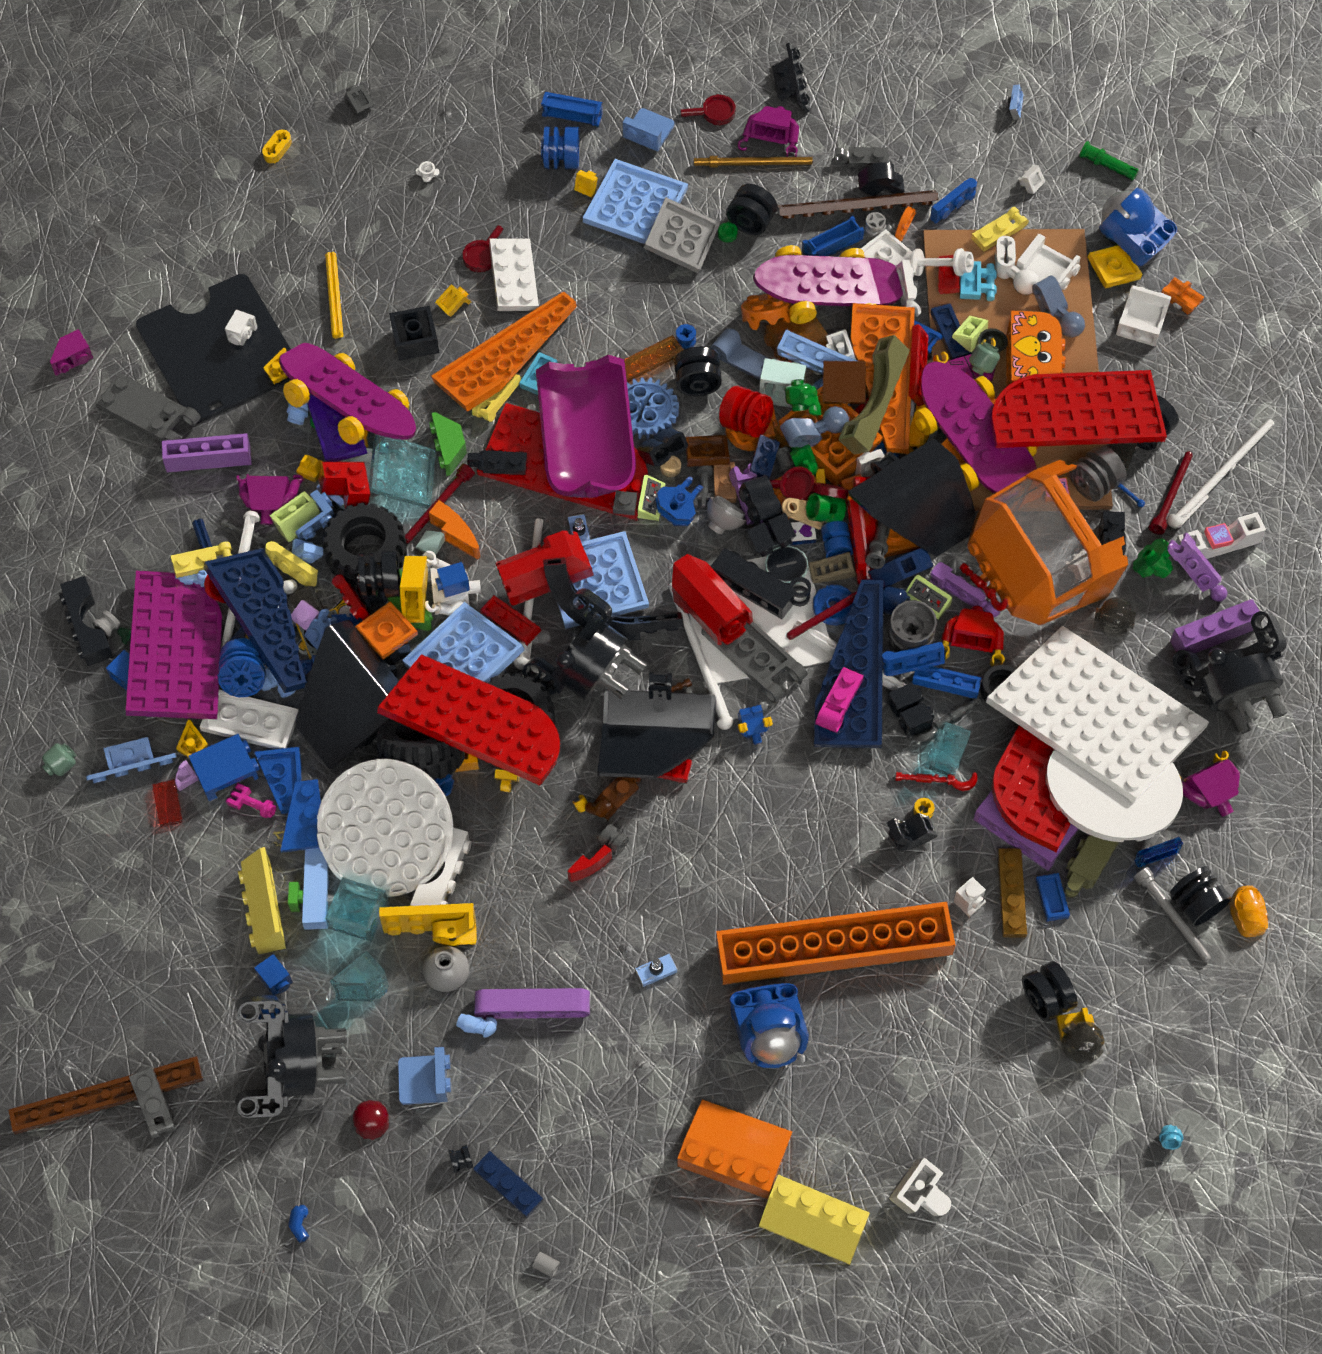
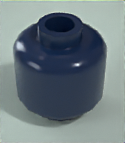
[883,587,910,615]

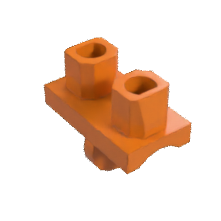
[1161,277,1204,315]

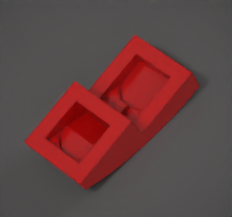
[567,845,612,882]

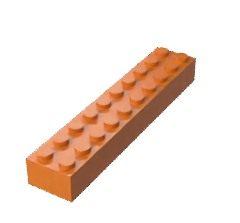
[716,902,956,985]

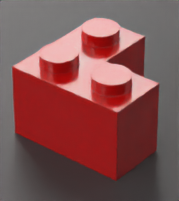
[319,462,370,510]

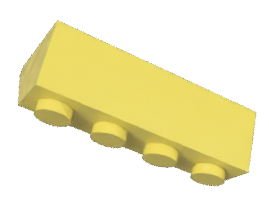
[238,847,286,954]
[759,1175,870,1265]

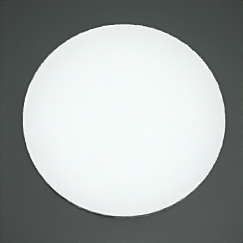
[1046,750,1183,842]
[317,759,453,897]

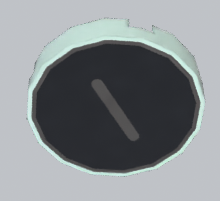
[765,546,808,585]

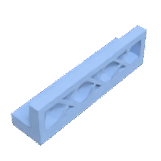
[777,330,857,375]

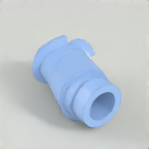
[175,570,207,588]
[456,1013,497,1038]

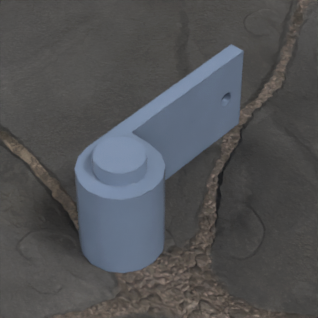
[710,329,770,380]

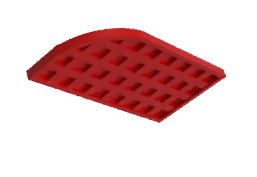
[991,370,1167,448]
[477,403,648,521]
[377,654,560,786]
[992,725,1071,852]

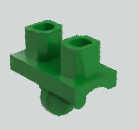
[790,444,819,477]

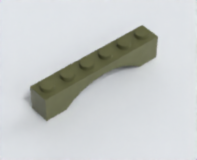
[838,335,910,455]

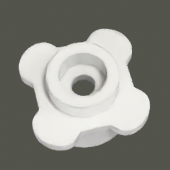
[416,161,439,182]

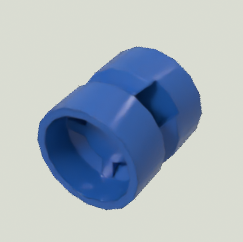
[821,521,853,558]

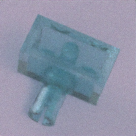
[927,722,971,776]

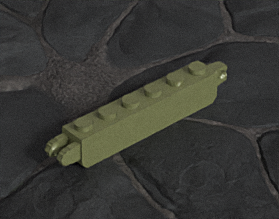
[1064,835,1119,898]

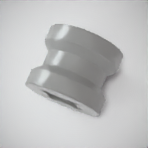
[865,212,886,238]
[92,610,121,638]

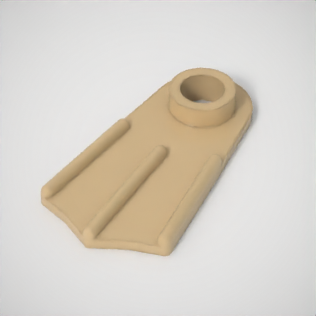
[782,498,824,530]

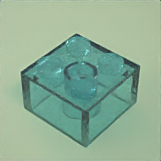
[325,877,388,942]

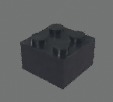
[389,305,439,361]

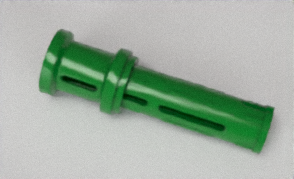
[1079,141,1139,181]

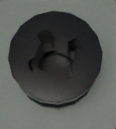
[448,1145,474,1174]

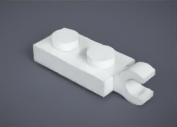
[896,260,921,317]

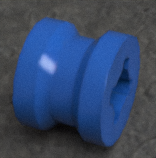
[676,324,696,350]

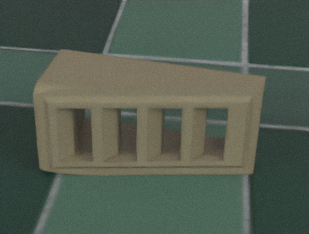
[808,552,856,584]

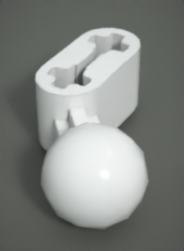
[995,236,1039,295]

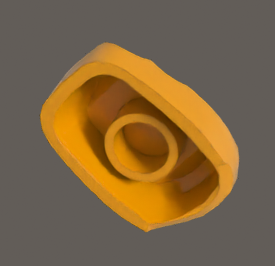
[1229,885,1268,938]

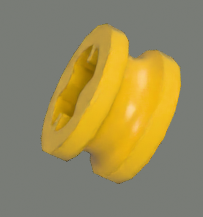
[913,798,935,818]

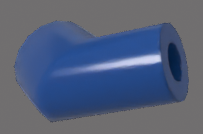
[288,1205,309,1243]

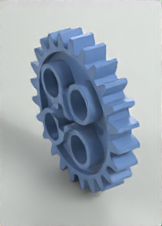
[627,377,679,439]

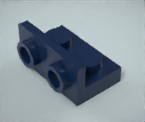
[750,435,780,479]

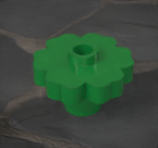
[1133,538,1173,578]

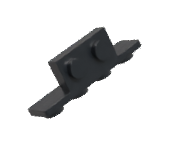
[772,42,811,113]

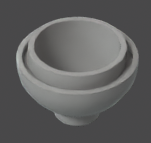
[707,496,747,535]
[423,946,469,992]

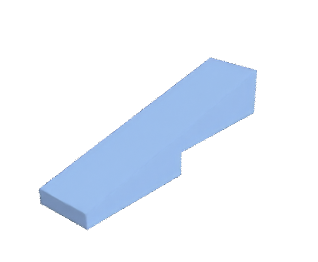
[302,848,329,930]

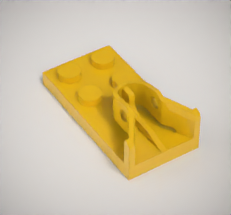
[379,903,477,946]

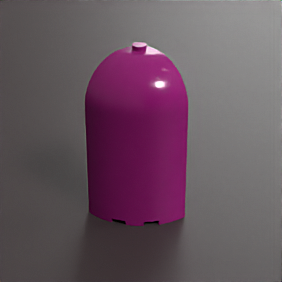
[536,354,636,498]

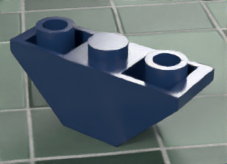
[868,548,934,589]

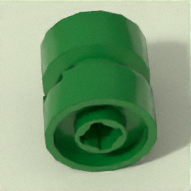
[806,493,846,523]

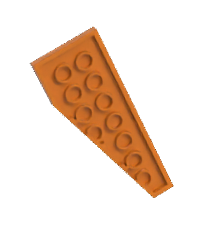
[431,291,577,412]
[850,303,915,454]

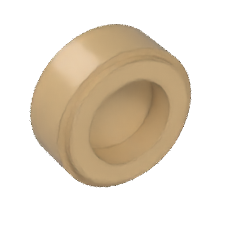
[660,456,681,477]

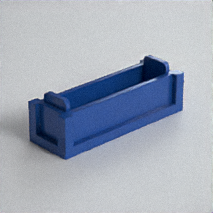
[541,92,603,127]
[802,216,864,256]

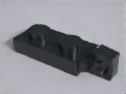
[467,451,527,475]

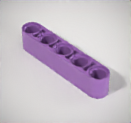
[474,988,590,1019]

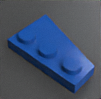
[254,747,302,814]
[280,779,321,853]

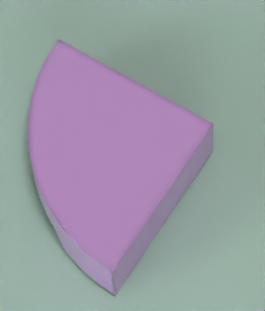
[175,760,199,792]

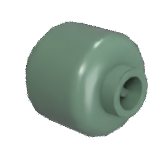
[969,342,1000,375]
[42,743,77,777]

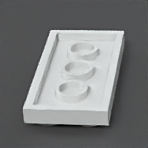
[489,239,539,311]
[200,690,300,749]

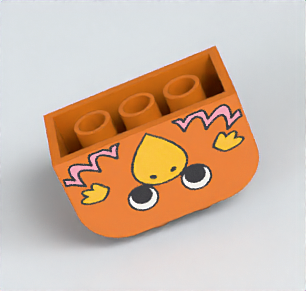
[1006,311,1066,387]

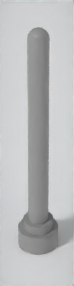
[1134,867,1211,962]

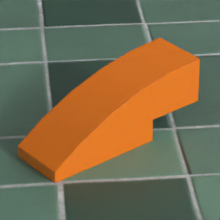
[429,500,480,560]

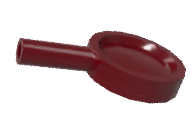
[680,94,736,125]
[463,225,504,273]
[770,466,816,500]
[812,482,849,499]

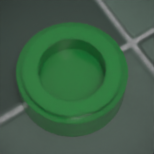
[718,222,738,243]

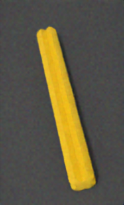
[325,252,343,339]

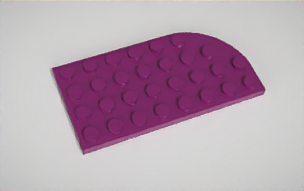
[126,571,222,720]

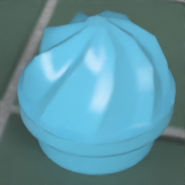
[1159,1124,1184,1150]

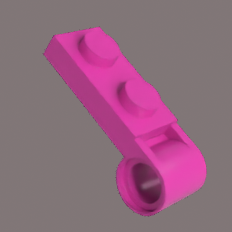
[815,667,864,733]

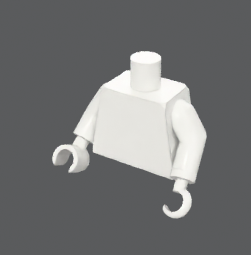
[422,551,481,616]

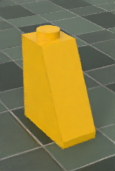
[400,556,428,623]

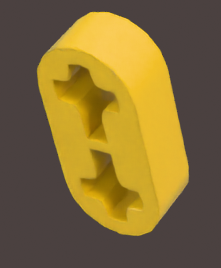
[262,130,292,164]

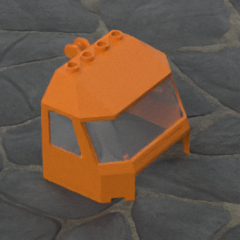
[967,460,1128,625]

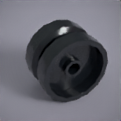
[726,183,778,235]
[674,346,722,397]
[1022,961,1078,1022]

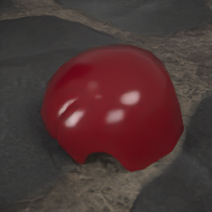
[353,1100,389,1140]

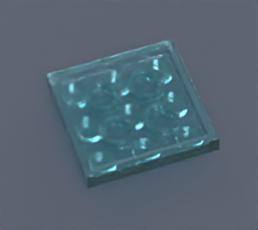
[369,434,436,509]

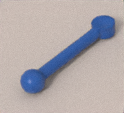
[1118,484,1145,508]

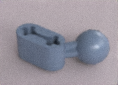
[1032,275,1085,338]
[780,406,849,447]

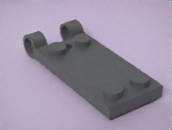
[95,373,201,442]
[701,621,808,703]

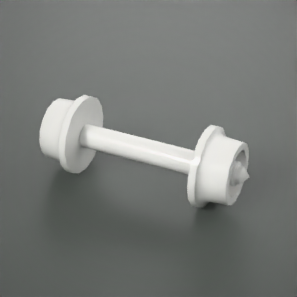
[904,248,974,276]

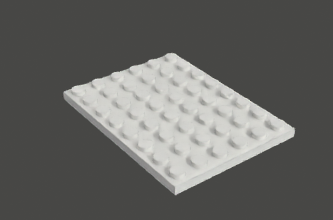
[986,626,1209,803]

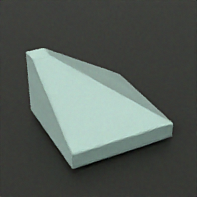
[416,530,445,555]

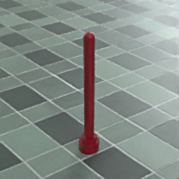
[1148,451,1193,535]
[405,463,475,543]
[786,588,858,640]

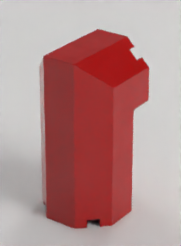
[495,530,594,606]
[672,554,753,645]

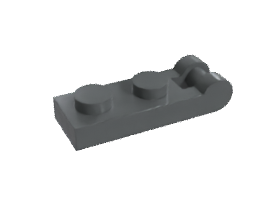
[129,1067,176,1139]

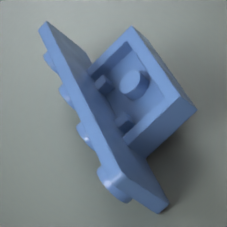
[86,737,177,783]

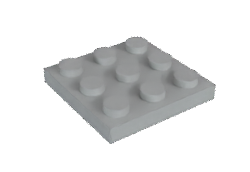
[643,197,720,273]

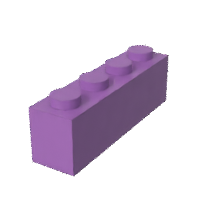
[162,433,252,472]
[1170,599,1259,657]

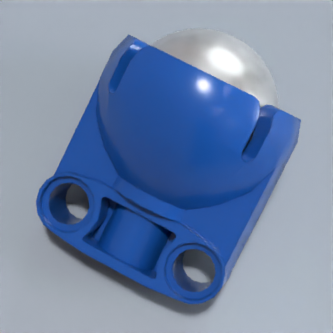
[1099,188,1177,266]
[730,983,809,1068]

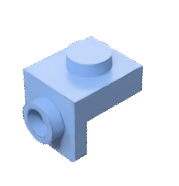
[292,538,323,564]

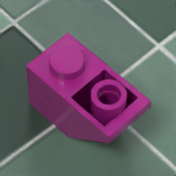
[50,329,93,376]

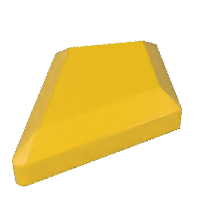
[263,348,288,384]
[176,720,208,758]

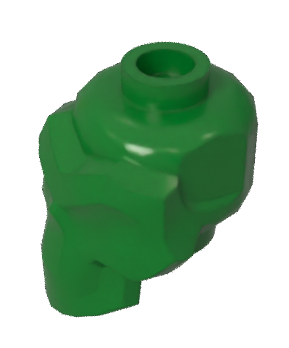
[784,379,822,416]

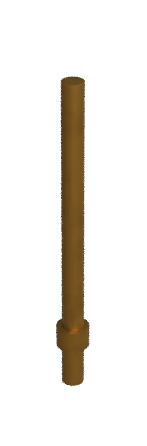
[694,156,813,168]

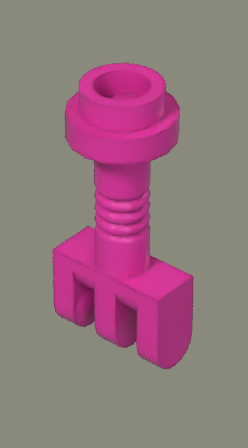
[225,783,276,818]

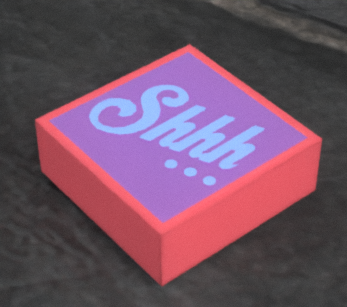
[1204,523,1234,549]

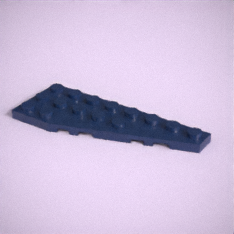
[203,548,306,693]
[814,580,883,748]

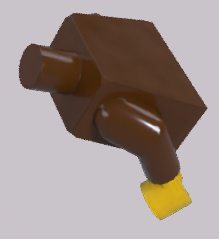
[572,777,641,821]

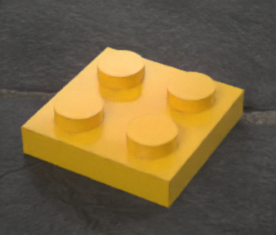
[1087,245,1143,289]

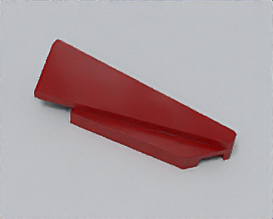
[847,477,876,585]

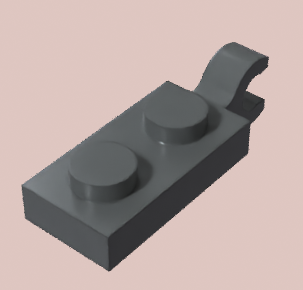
[834,147,889,168]

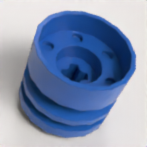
[541,127,579,169]
[218,638,266,698]

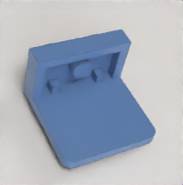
[623,108,675,152]
[295,489,335,541]
[398,1047,451,1105]

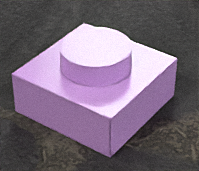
[291,600,320,631]

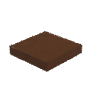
[823,361,866,404]
[685,435,730,467]

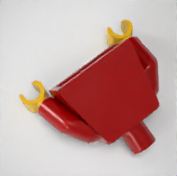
[941,606,1005,667]

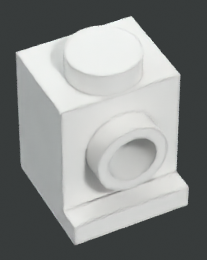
[225,310,257,346]
[953,877,986,917]

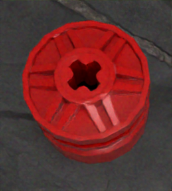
[719,385,774,438]

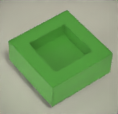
[288,882,303,912]

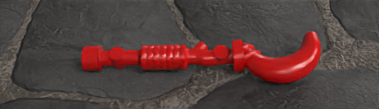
[960,563,1008,611]
[895,772,978,791]

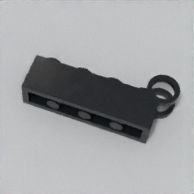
[711,548,811,619]

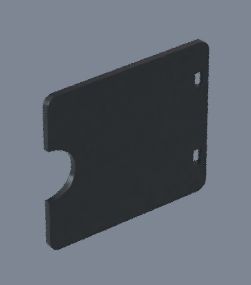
[136,274,291,424]

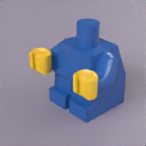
[737,705,773,745]

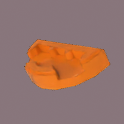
[895,206,916,242]

